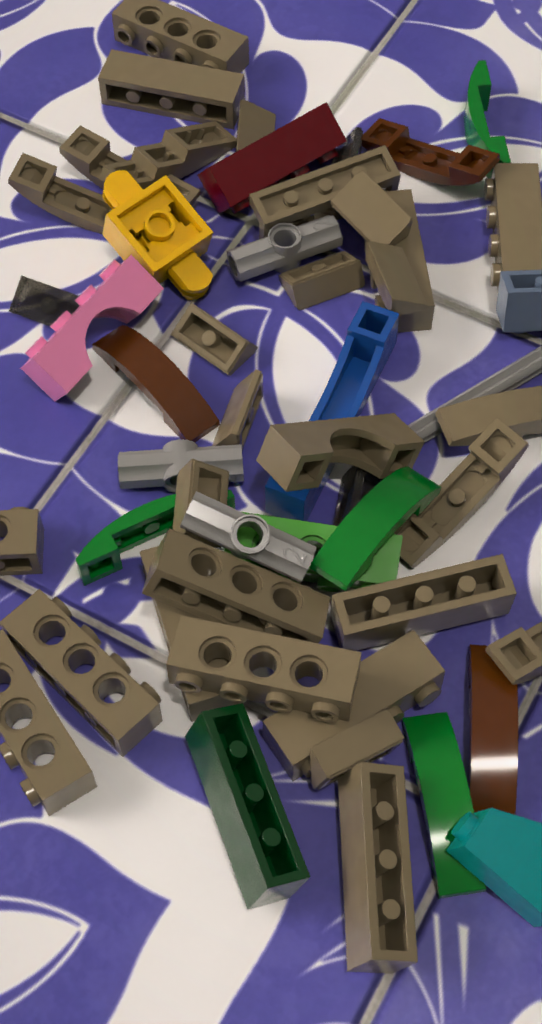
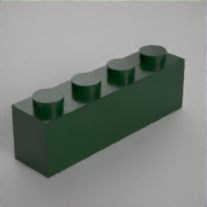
[185,703,310,909]

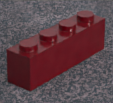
[198,102,347,214]

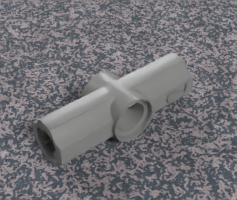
[227,215,343,282]
[118,439,244,493]
[180,491,317,583]

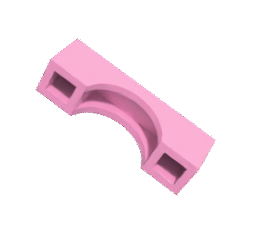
[21,255,164,402]

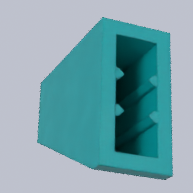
[446,808,542,927]

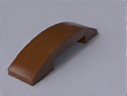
[359,118,500,186]
[92,324,220,443]
[468,644,518,815]

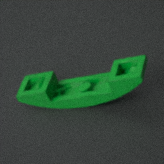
[464,60,511,178]
[310,466,442,591]
[75,490,235,586]
[402,712,486,899]

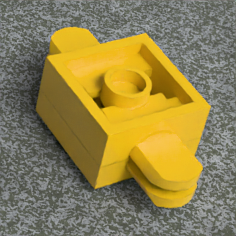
[102,170,213,300]

